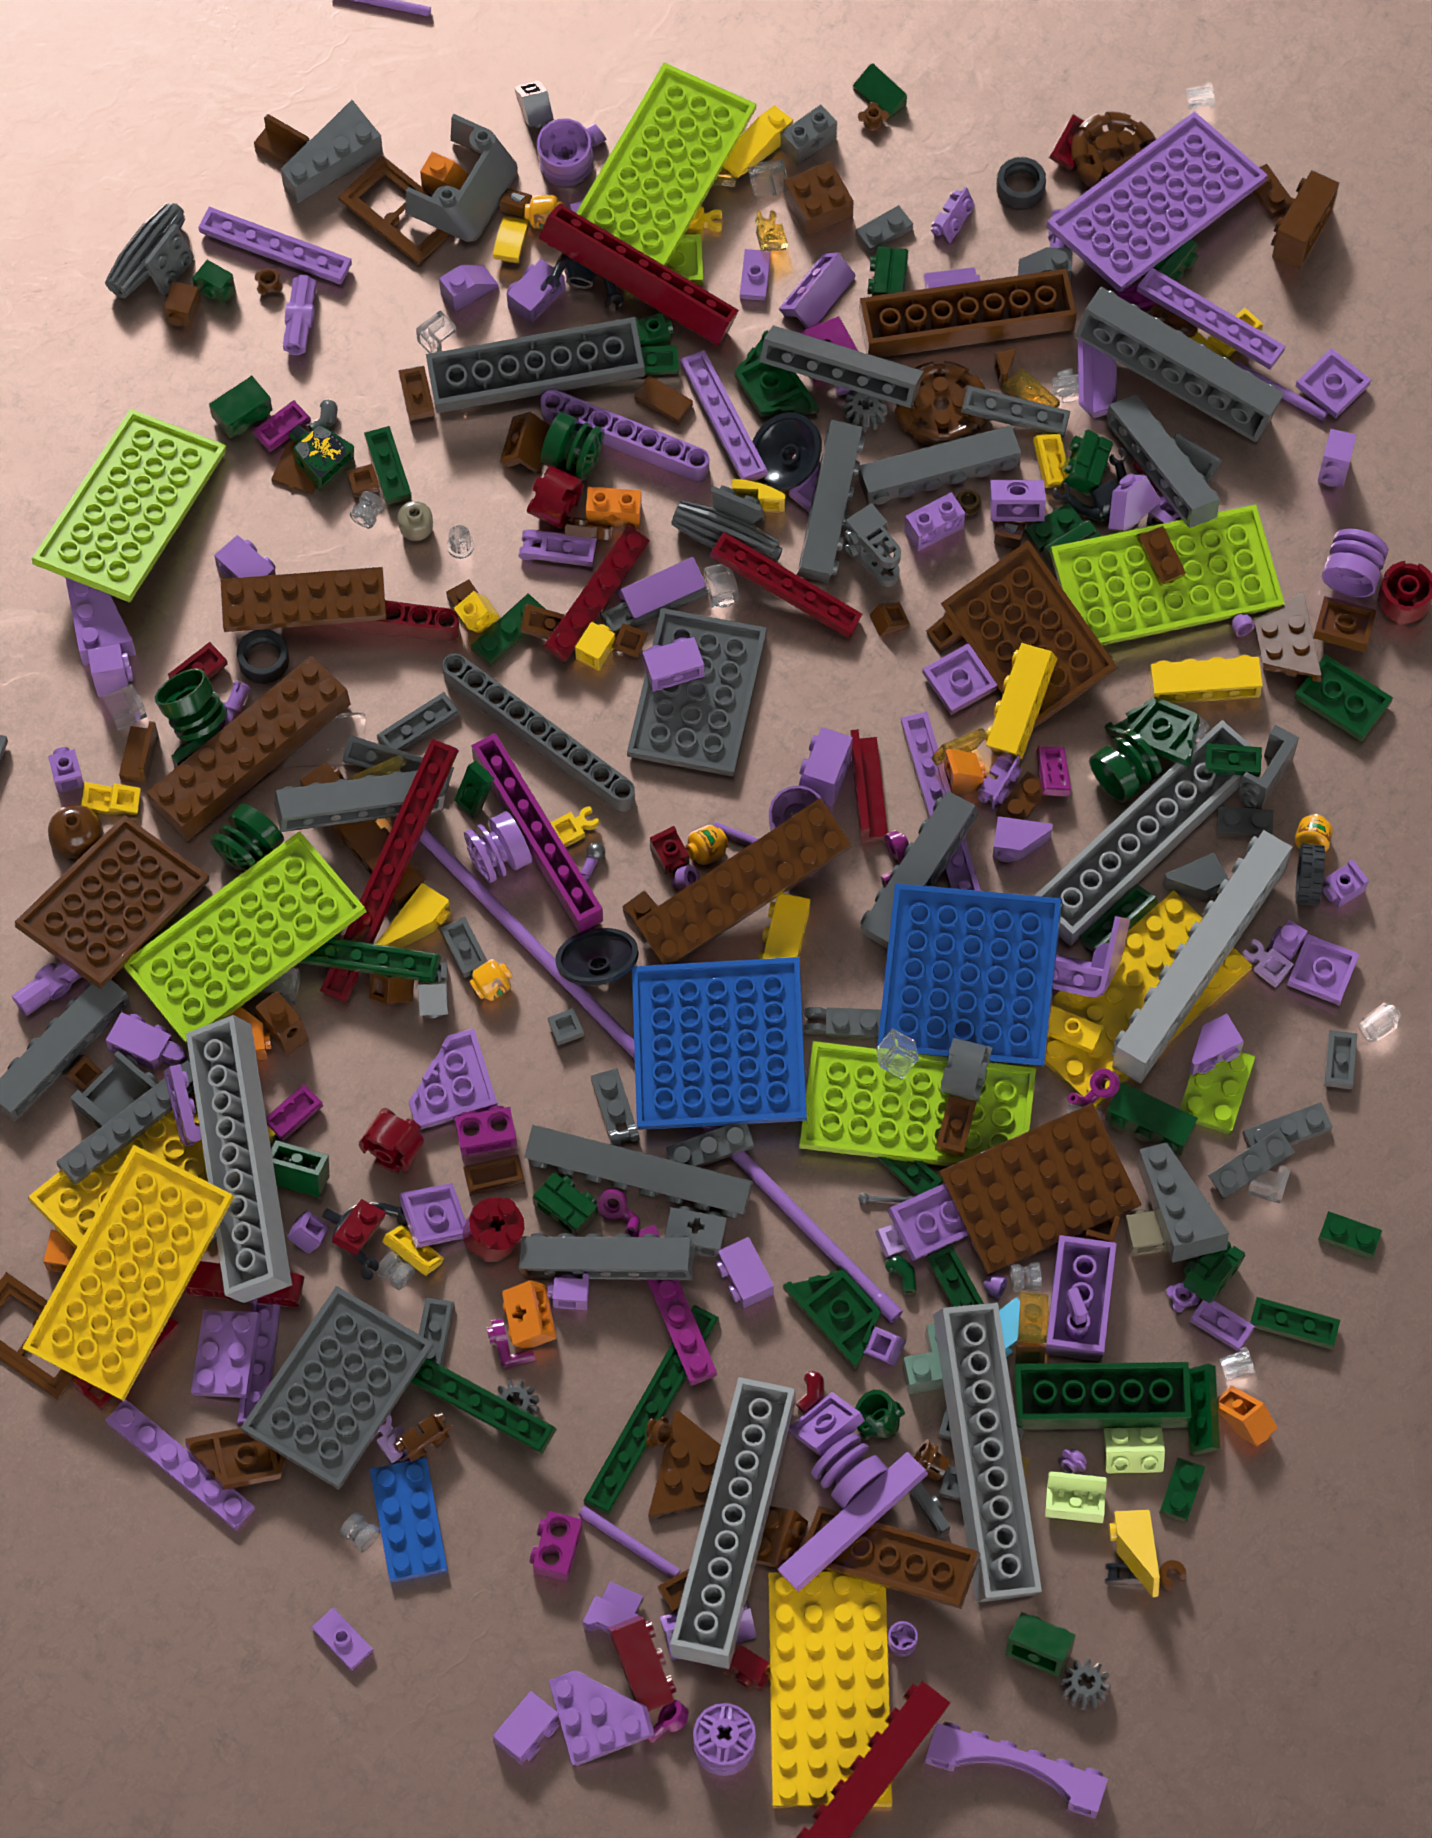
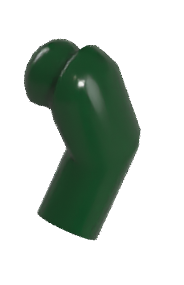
[885,1255,917,1294]

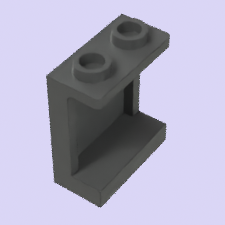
[1237,725,1299,809]
[70,1051,159,1129]

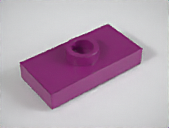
[253,400,311,452]
[1036,746,1071,796]
[266,1084,323,1142]

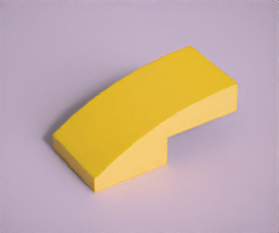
[493,216,529,263]
[732,479,785,512]
[80,782,141,815]

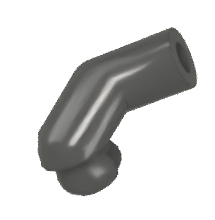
[308,399,338,431]

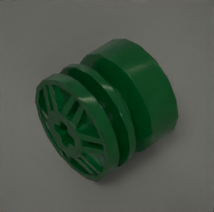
[540,412,605,481]
[155,669,227,741]
[1089,729,1162,803]
[210,803,284,873]

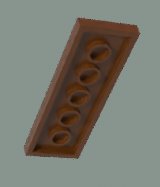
[220,567,386,632]
[804,1506,981,1609]

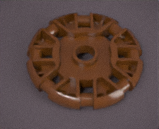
[1071,111,1156,188]
[894,361,986,446]

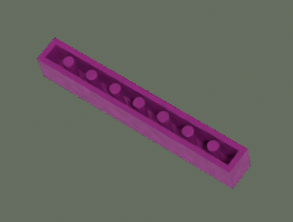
[471,733,603,933]

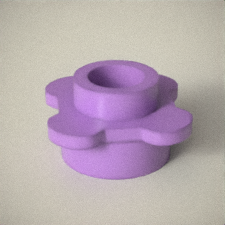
[1166,1281,1200,1312]
[1058,1449,1087,1475]

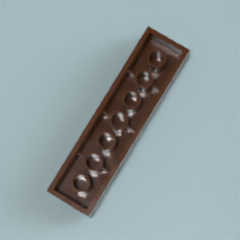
[859,269,1077,358]
[147,656,351,842]
[635,798,852,965]

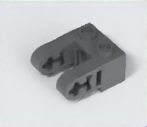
[844,503,901,587]

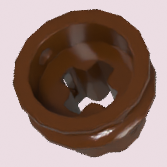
[913,1439,950,1482]

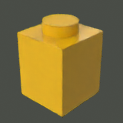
[575,622,615,671]

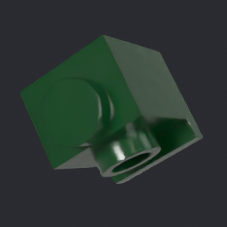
[192,259,235,302]
[635,313,674,347]

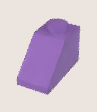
[439,265,499,312]
[1108,474,1162,533]
[992,816,1053,862]

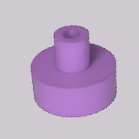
[671,865,700,891]

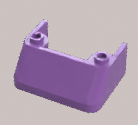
[1053,916,1130,997]

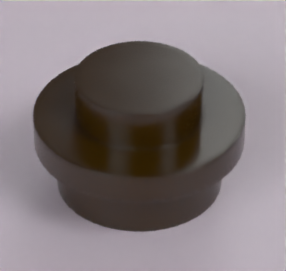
[956,489,982,516]

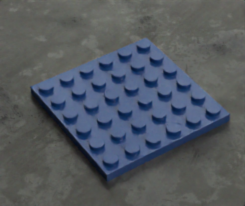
[877,883,1062,1067]
[632,957,807,1130]

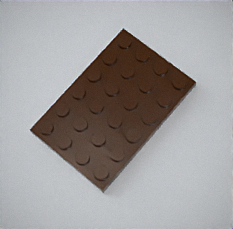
[940,541,1118,729]
[15,815,209,989]
[939,1103,1142,1275]

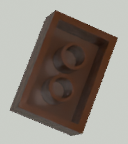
[1271,170,1340,269]

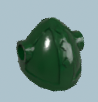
[855,1390,905,1440]

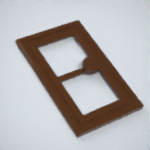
[338,155,451,265]
[0,1272,75,1400]

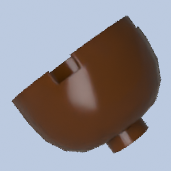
[48,804,103,860]

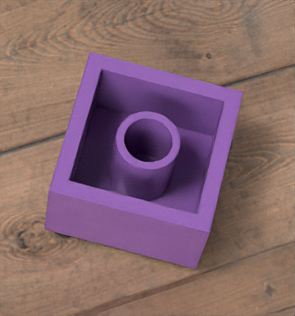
[799,727,853,807]

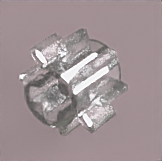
[1052,368,1079,403]

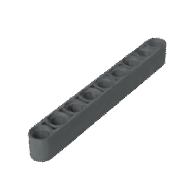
[442,653,635,812]

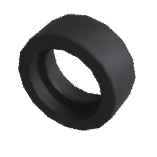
[996,157,1046,209]
[236,629,290,683]

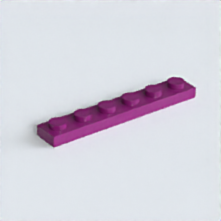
[635,1224,718,1386]

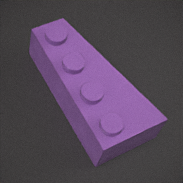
[65,577,136,666]

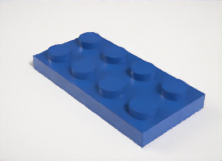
[370,1458,448,1583]

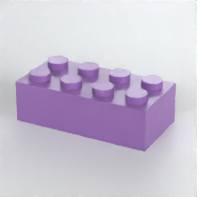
[1045,1235,1117,1362]

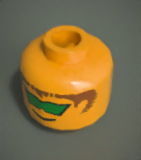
[525,195,563,229]
[1295,814,1333,852]
[686,825,728,865]
[470,960,513,1001]

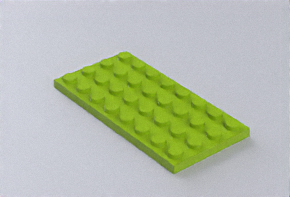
[576,62,756,266]
[32,409,226,602]
[1049,504,1285,645]
[123,831,366,1046]
[799,1041,1036,1166]

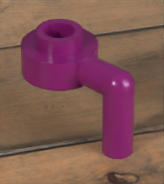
[881,830,909,886]
[1068,1068,1120,1108]
[598,1188,640,1237]
[487,1318,535,1367]
[647,1700,689,1742]

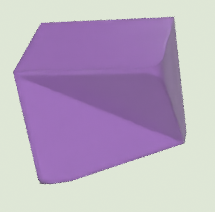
[287,1209,329,1254]
[864,1327,907,1366]

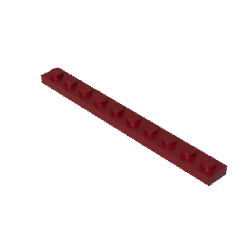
[320,739,459,1003]

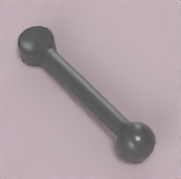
[858,1193,915,1204]

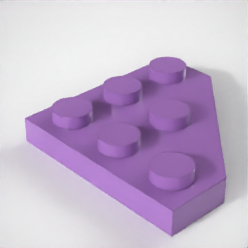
[408,1028,498,1130]
[549,1670,655,1766]

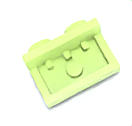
[1103,1427,1165,1473]
[1045,1472,1107,1523]

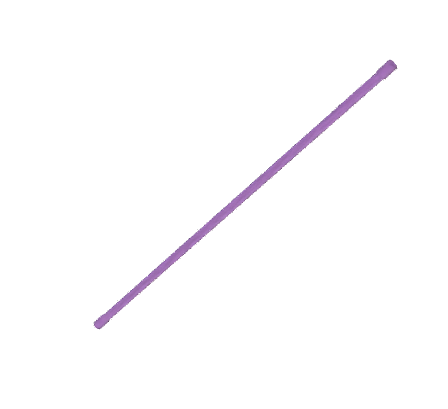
[395,816,903,1323]

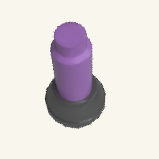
[581,843,606,882]

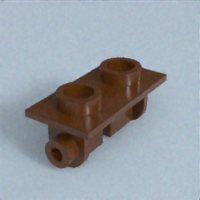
[393,1412,454,1462]

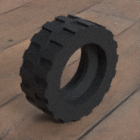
[1295,843,1325,906]

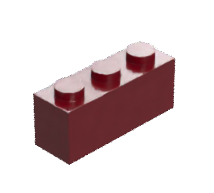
[608,1615,677,1712]

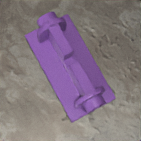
[931,187,975,243]
[977,753,1022,811]

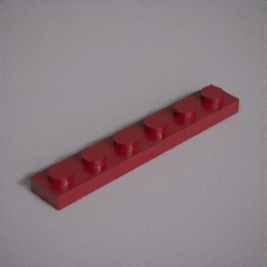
[542,525,650,662]
[709,532,863,638]

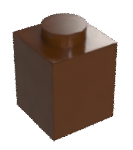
[163,281,201,327]

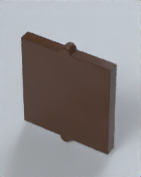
[271,440,315,494]

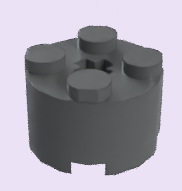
[940,1038,993,1101]

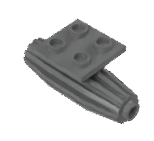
[105,203,195,298]
[671,485,783,563]

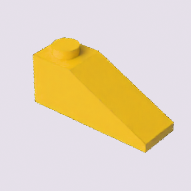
[723,105,793,178]
[375,883,451,948]
[1109,1510,1160,1597]

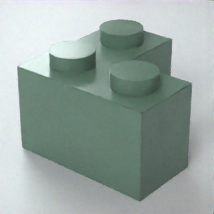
[903,1324,944,1395]

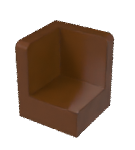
[369,974,414,1005]
[1085,1216,1121,1242]

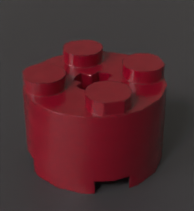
[527,466,584,529]
[1377,561,1432,625]
[359,1108,424,1173]
[462,1197,525,1262]

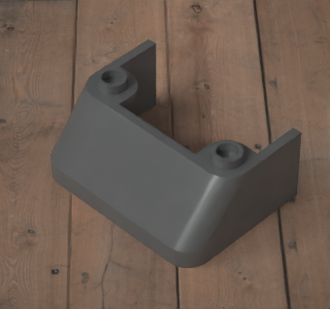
[405,114,518,241]

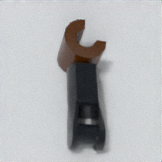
[1105,1560,1186,1592]

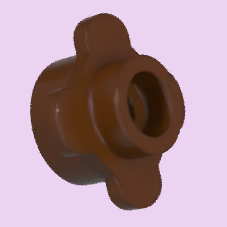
[858,102,889,130]
[255,268,283,295]
[646,1417,673,1448]

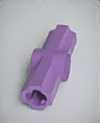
[283,275,316,355]
[12,961,82,1016]

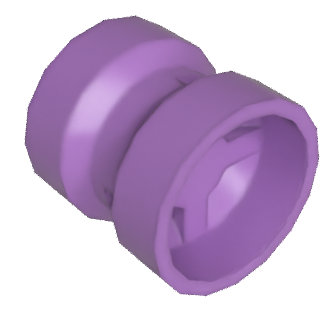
[888,1621,918,1657]

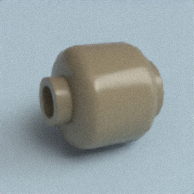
[398,501,433,541]

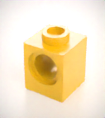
[454,591,501,634]

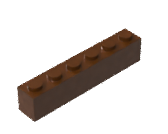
[300,762,426,910]

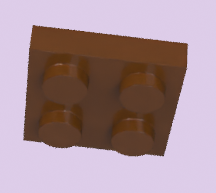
[1313,596,1377,652]

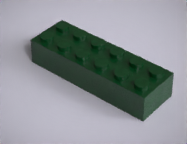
[1013,1362,1192,1430]

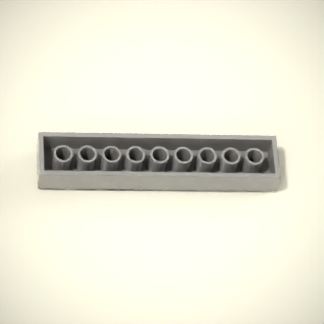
[1035,720,1251,947]
[1111,830,1292,1084]
[186,1015,292,1303]
[933,1303,1042,1603]
[670,1377,796,1669]

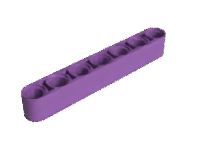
[541,390,710,481]

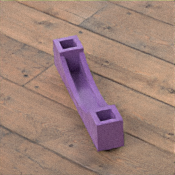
[925,1722,1108,1819]

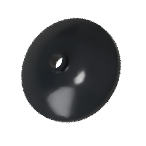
[752,413,822,491]
[555,928,639,986]

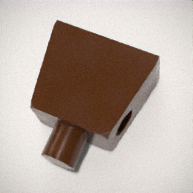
[254,991,309,1056]

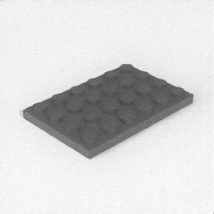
[627,608,767,777]
[241,1286,434,1490]

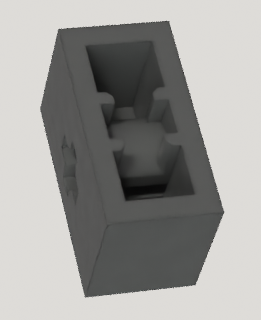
[781,104,837,166]
[664,1206,727,1258]

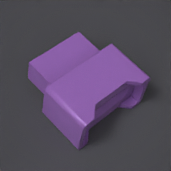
[583,1582,643,1633]

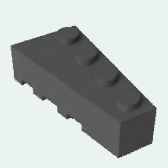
[281,99,383,204]
[1138,1143,1229,1263]

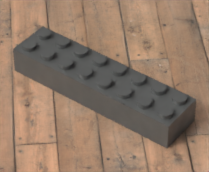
[1074,287,1284,443]
[426,317,645,413]

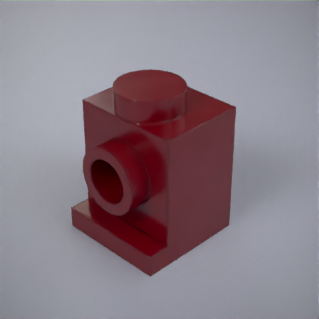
[650,826,690,875]
[724,1644,772,1689]

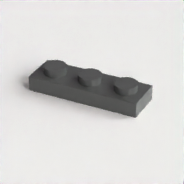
[1243,1102,1332,1147]
[666,1123,755,1167]
[1208,1128,1295,1199]

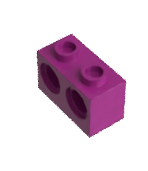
[455,1106,517,1158]
[529,1511,583,1582]

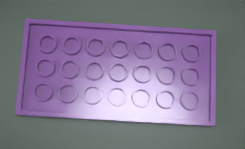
[1046,111,1268,293]

